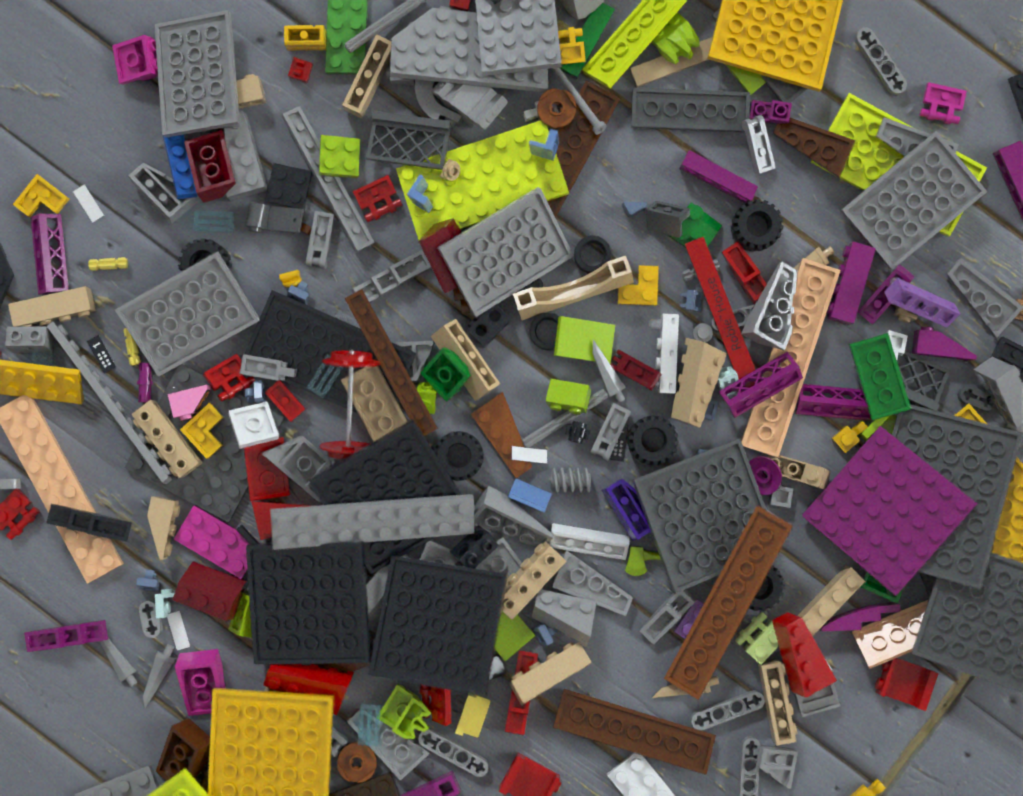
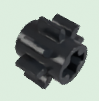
[565,421,590,444]

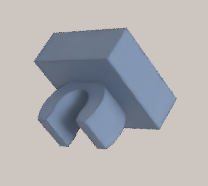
[288,281,309,305]
[680,290,703,312]
[245,380,266,404]
[136,569,161,592]
[532,624,558,646]

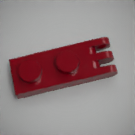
[610,349,662,391]

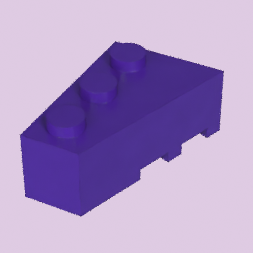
[601,478,651,541]

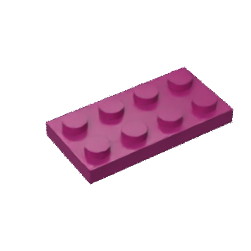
[174,505,261,579]

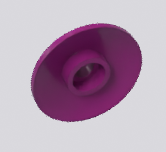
[749,456,782,495]

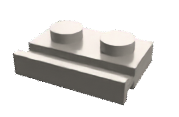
[794,683,841,717]

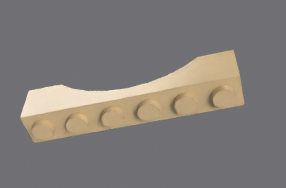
[513,256,634,320]

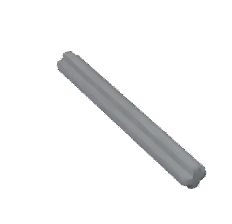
[344,0,426,53]
[522,389,608,448]

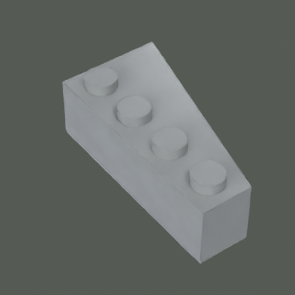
[224,111,268,201]

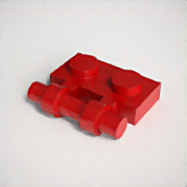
[353,175,403,222]
[203,354,255,402]
[0,488,40,540]
[419,685,451,726]

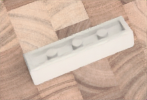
[549,524,630,560]

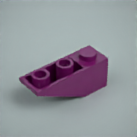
[400,770,461,796]

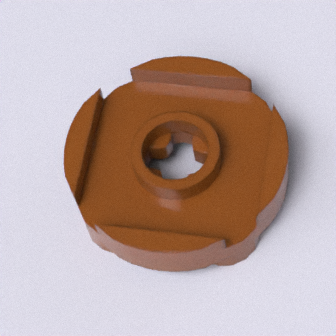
[537,88,576,129]
[337,741,377,783]

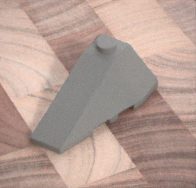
[741,261,797,350]
[474,486,554,546]

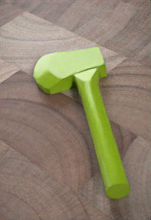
[625,546,661,576]

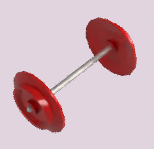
[319,350,381,460]

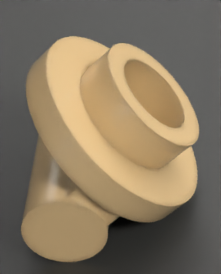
[440,159,460,181]

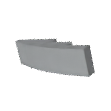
[352,250,431,302]

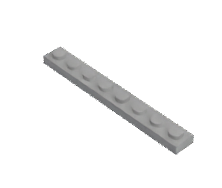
[282,106,375,253]

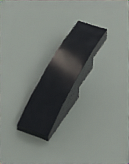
[46,503,132,542]

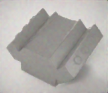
[432,82,508,130]

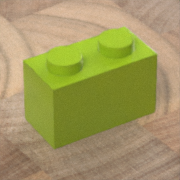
[546,379,591,415]

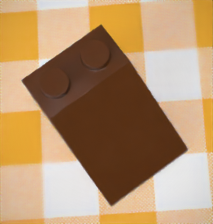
[156,718,210,781]

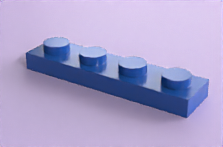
[162,135,197,199]

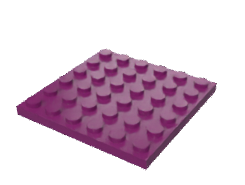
[802,426,977,595]

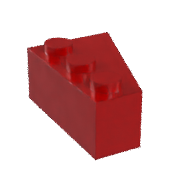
[251,501,317,540]

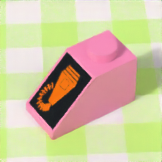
[168,385,211,421]

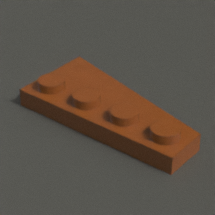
[471,392,532,478]

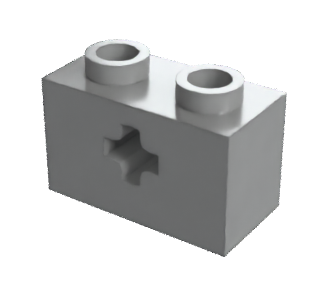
[5,327,54,353]

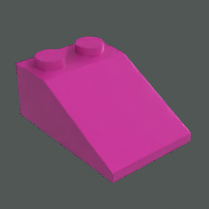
[175,649,225,716]

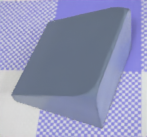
[622,202,647,218]

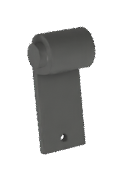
[245,202,304,233]

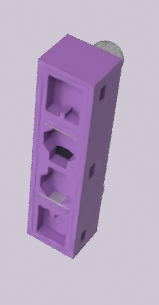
[884,277,960,327]

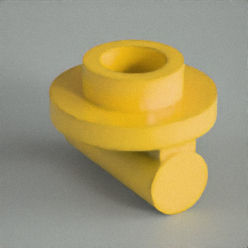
[279,269,302,288]

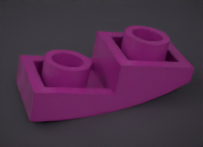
[749,100,792,123]

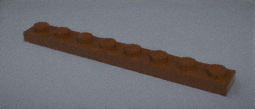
[344,289,438,436]

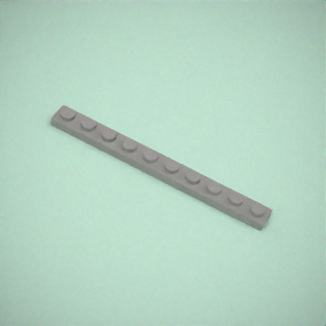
[47,322,172,484]

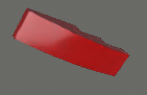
[504,650,538,736]

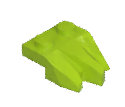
[651,12,700,65]
[376,683,431,739]

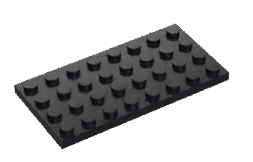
[241,290,417,413]

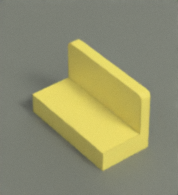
[455,693,491,737]

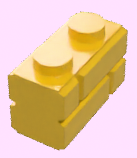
[284,25,327,51]

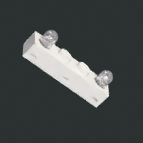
[648,314,679,394]

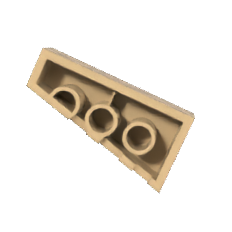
[671,338,727,428]

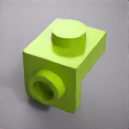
[417,382,437,414]

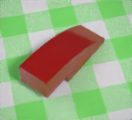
[722,241,767,305]

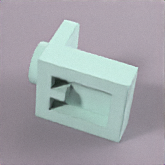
[717,366,739,399]
[155,589,175,618]

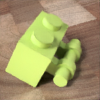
[735,612,779,665]

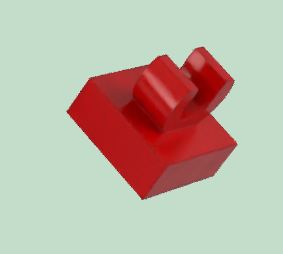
[288,57,313,83]

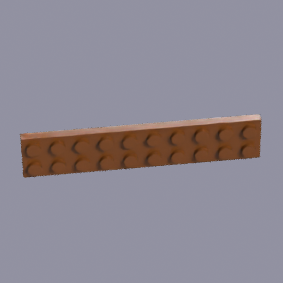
[664,506,794,700]

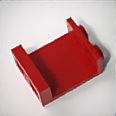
[875,658,939,711]
[499,752,561,796]

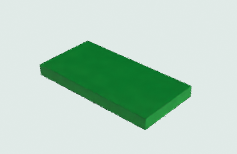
[848,333,911,421]

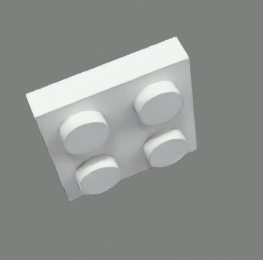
[228,402,279,449]

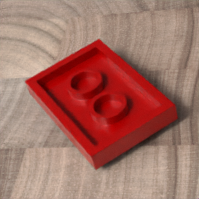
[244,436,290,501]

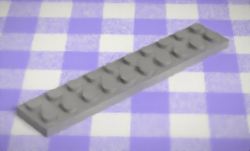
[271,494,474,550]

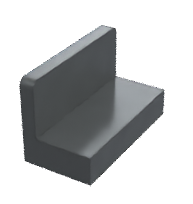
[645,200,690,238]

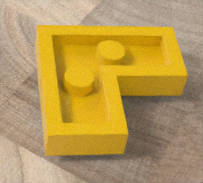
[13,174,70,218]
[617,265,659,306]
[180,403,224,459]

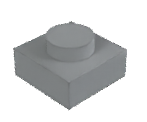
[769,486,793,508]

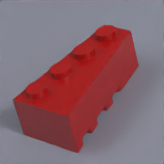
[772,612,837,698]
[263,664,354,716]

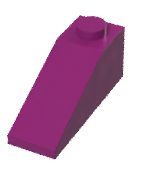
[858,264,915,325]
[912,327,977,361]

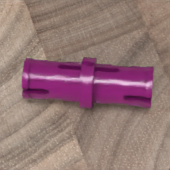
[137,363,153,403]

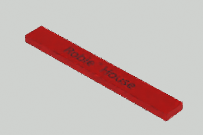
[685,237,756,388]

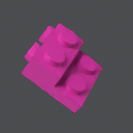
[112,35,158,85]

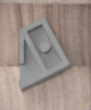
[396,340,435,381]
[756,746,798,789]

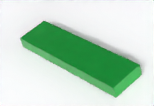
[560,3,615,78]

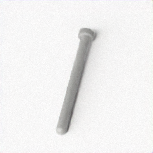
[550,67,607,135]

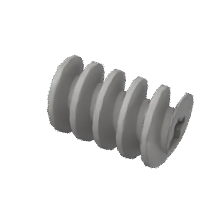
[550,468,591,492]

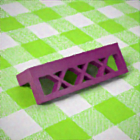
[679,150,758,204]
[31,214,69,295]
[719,352,803,418]
[796,384,874,421]

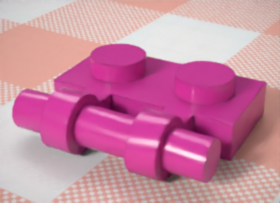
[919,82,967,125]

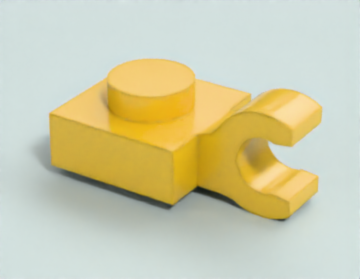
[831,421,868,453]
[851,779,886,796]

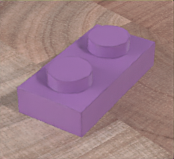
[674,599,704,639]

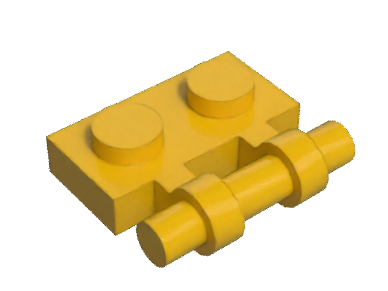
[558,27,586,65]

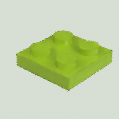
[319,135,360,179]

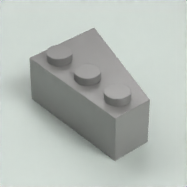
[128,163,200,224]
[973,357,1023,428]
[532,589,596,648]

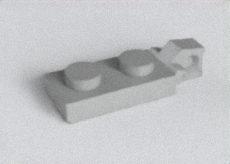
[240,354,297,381]

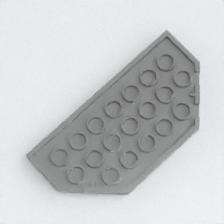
[390,8,548,92]

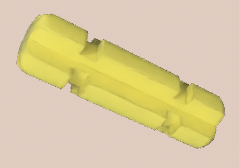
[88,257,128,271]
[123,328,141,366]

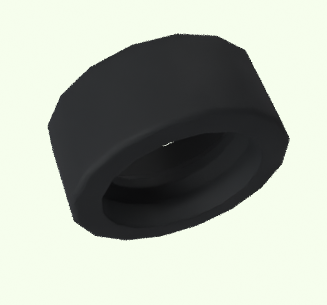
[574,235,611,274]
[529,312,559,350]

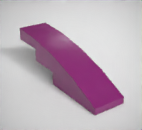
[819,602,900,632]
[24,620,108,652]

